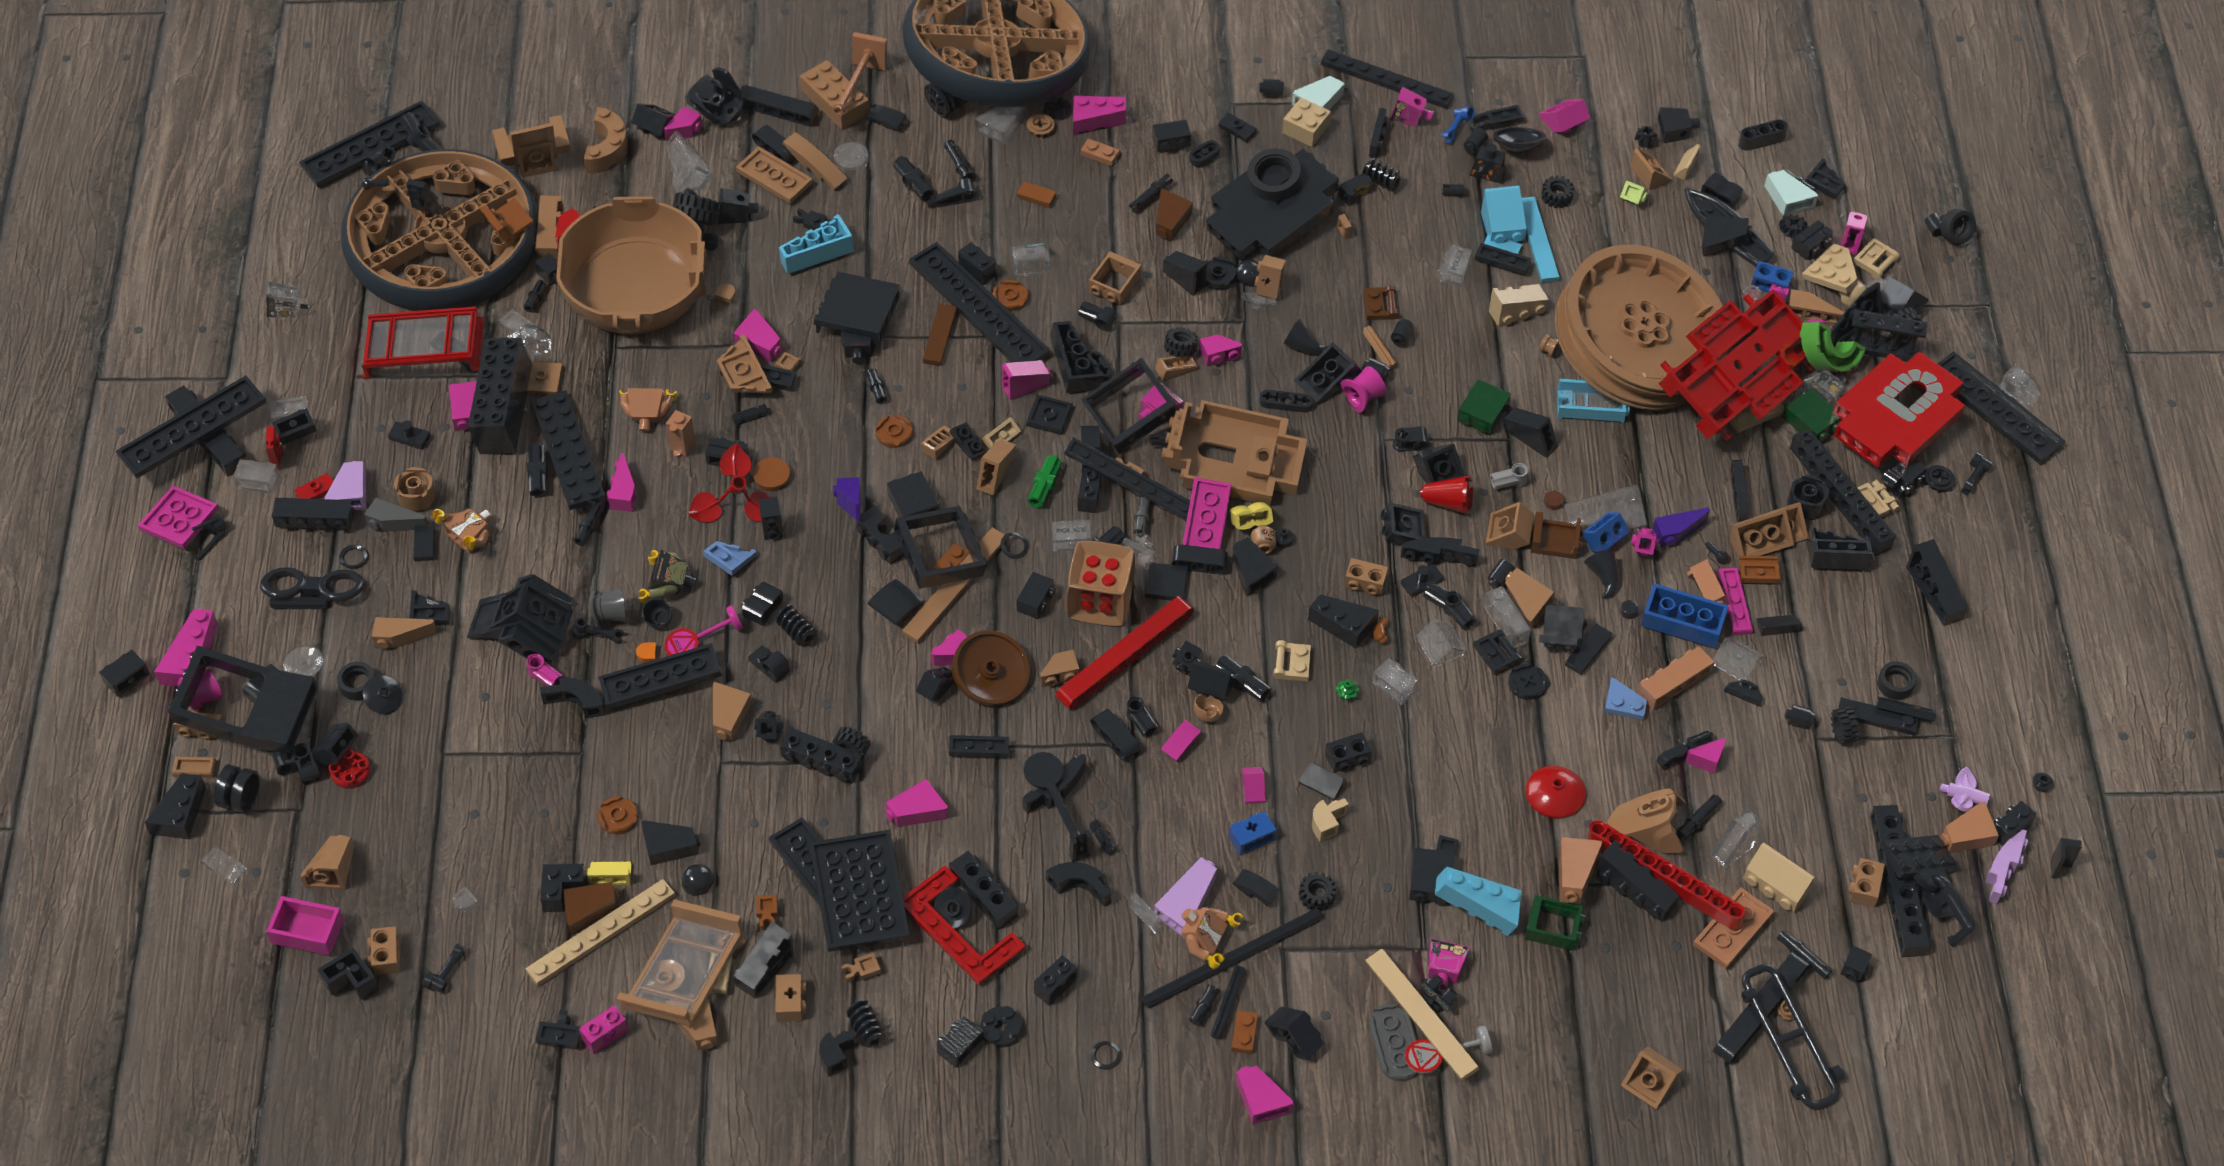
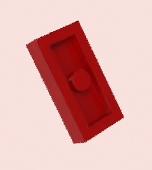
[294,472,334,499]

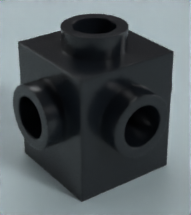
[1172,640,1203,673]
[754,711,784,741]

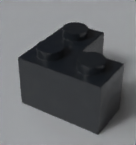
[540,864,587,912]
[317,947,379,1000]
[1264,1006,1324,1060]

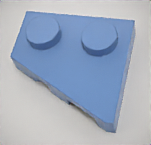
[703,541,757,576]
[1604,677,1647,720]

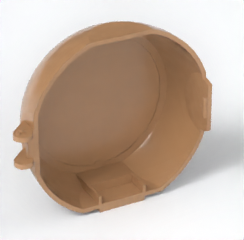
[556,196,707,335]

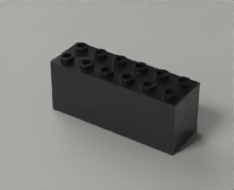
[468,337,532,454]

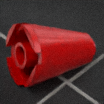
[1420,476,1473,513]

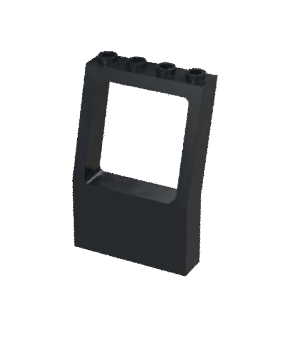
[168,645,318,754]

